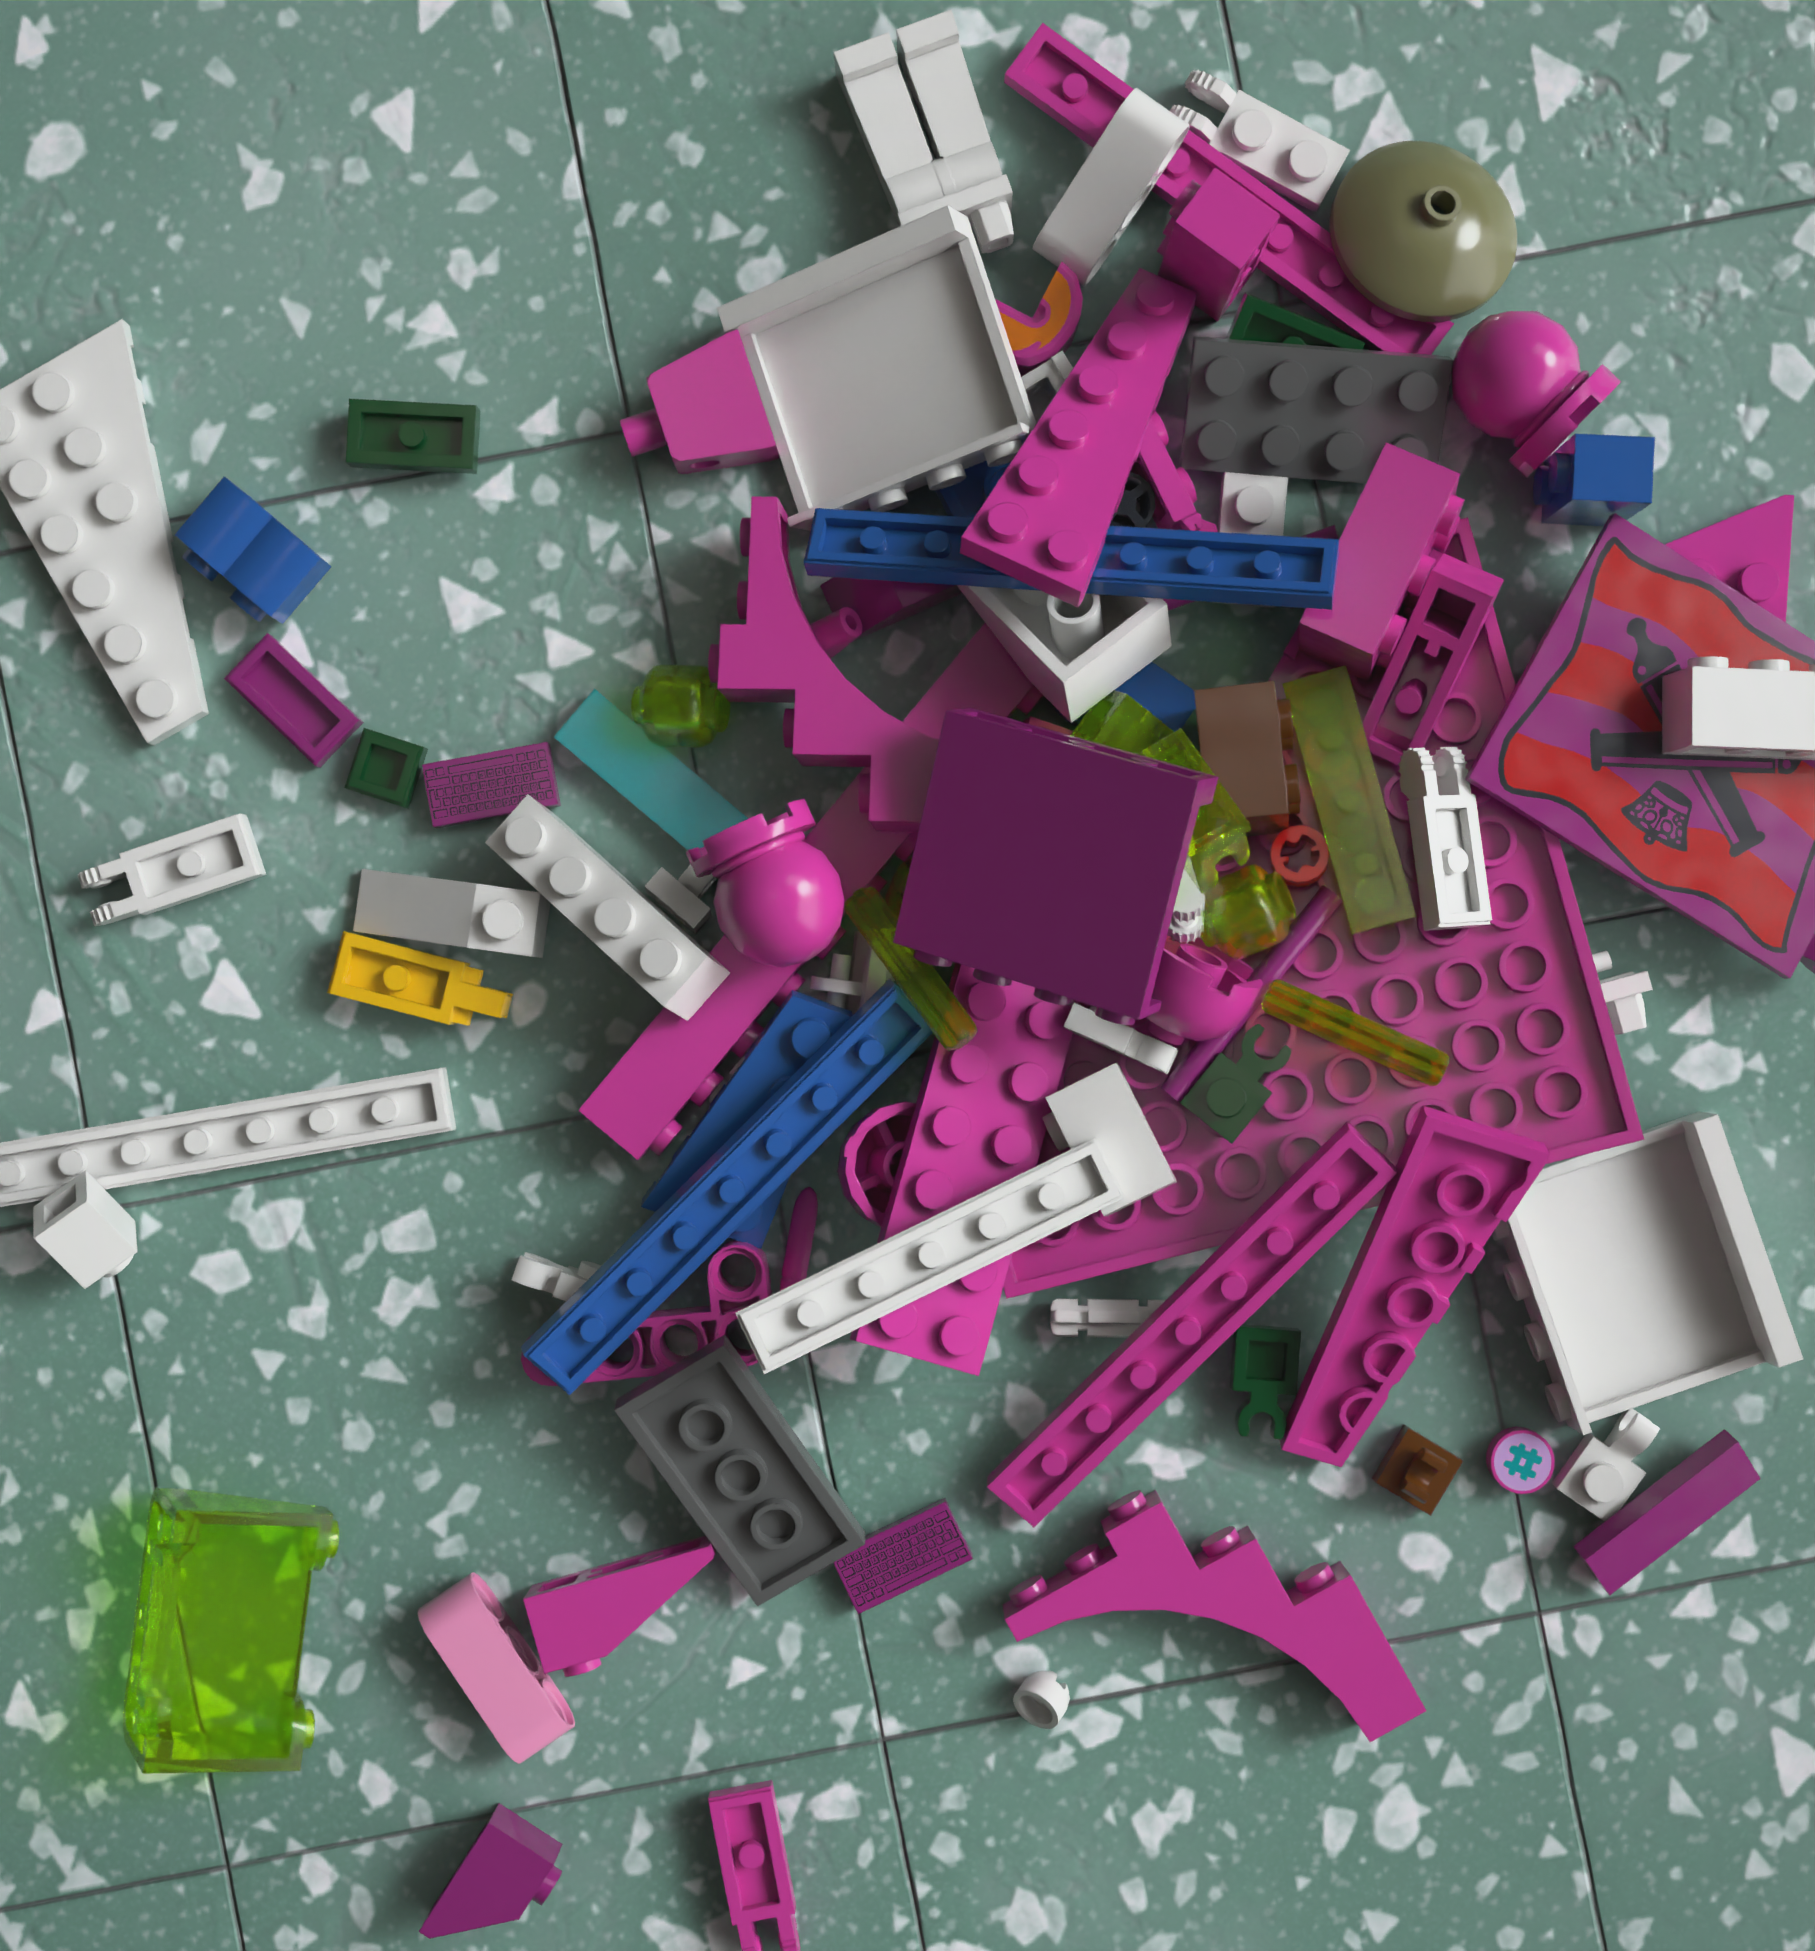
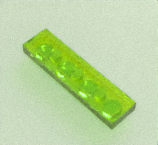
[1282,665,1416,935]

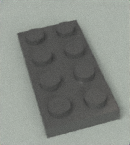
[1180,336,1453,483]
[614,1335,865,1606]

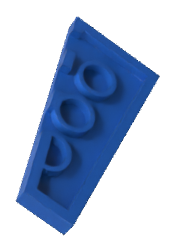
[641,990,853,1249]

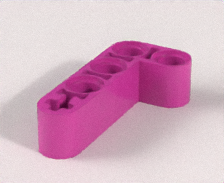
[521,1240,772,1386]

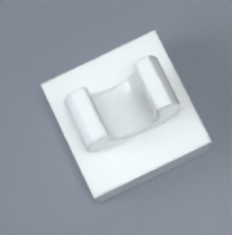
[645,864,717,934]

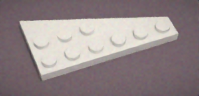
[0,319,209,746]

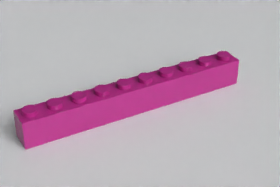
[578,623,1044,1160]

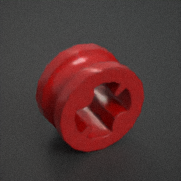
[1270,825,1329,888]

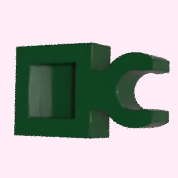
[1181,1024,1292,1144]
[1230,1324,1301,1439]

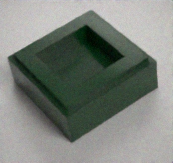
[344,728,428,809]

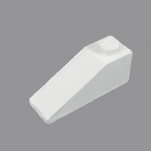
[353,869,550,958]

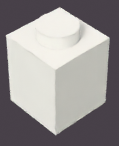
[33,1170,137,1289]

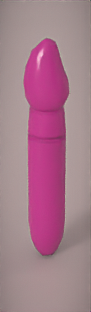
[780,1187,818,1291]

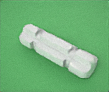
[1050,1298,1165,1338]

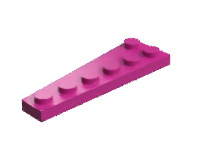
[960,268,1197,608]
[1279,1105,1550,1467]

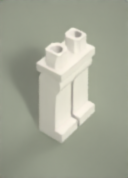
[834,9,1014,253]

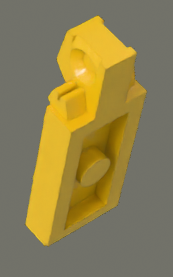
[327,931,513,1026]

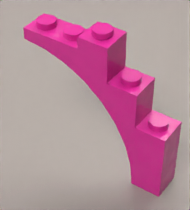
[708,496,939,832]
[1002,1490,1426,1742]

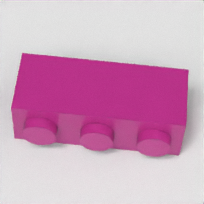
[1157,167,1280,322]

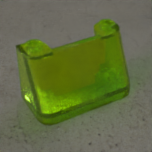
[123,1488,339,1774]

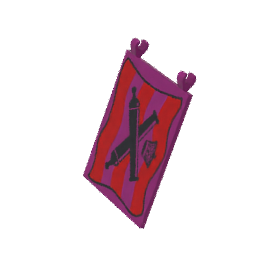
[1465,513,1815,979]

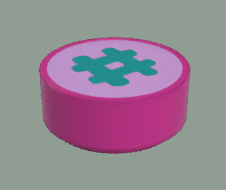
[1486,1427,1555,1494]

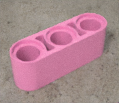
[418,1573,575,1764]

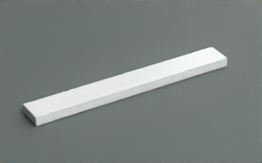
[0,1067,456,1207]

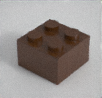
[1194,681,1301,841]

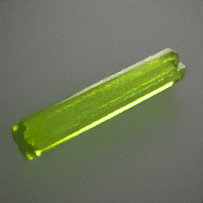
[844,887,978,1051]
[1262,979,1450,1086]

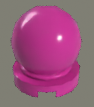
[1451,311,1621,478]
[686,799,844,968]

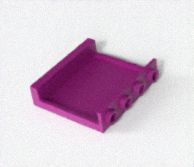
[893,708,1219,1025]

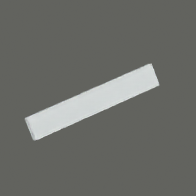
[735,1138,1126,1374]

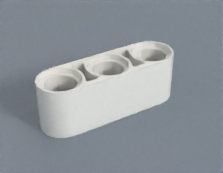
[1032,88,1190,286]

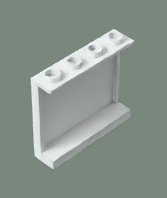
[717,205,1037,531]
[1492,1112,1803,1435]

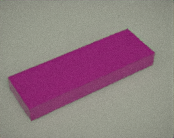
[1573,1429,1761,1596]

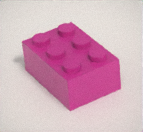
[1299,442,1465,682]

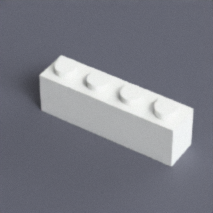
[1662,656,1815,760]
[485,794,730,1021]

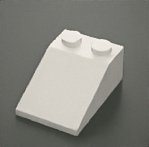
[957,585,1172,723]

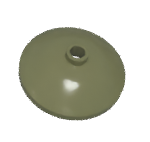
[1329,141,1517,322]

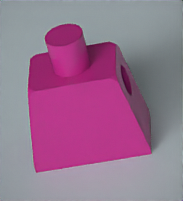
[620,329,779,474]

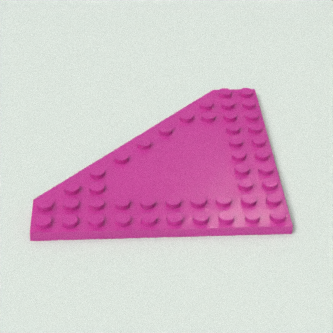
[1003,517,1645,1299]

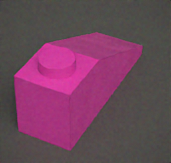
[1353,553,1504,766]
[523,1536,716,1677]

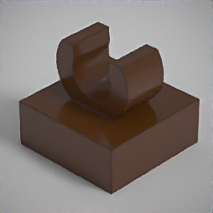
[1372,1424,1463,1516]

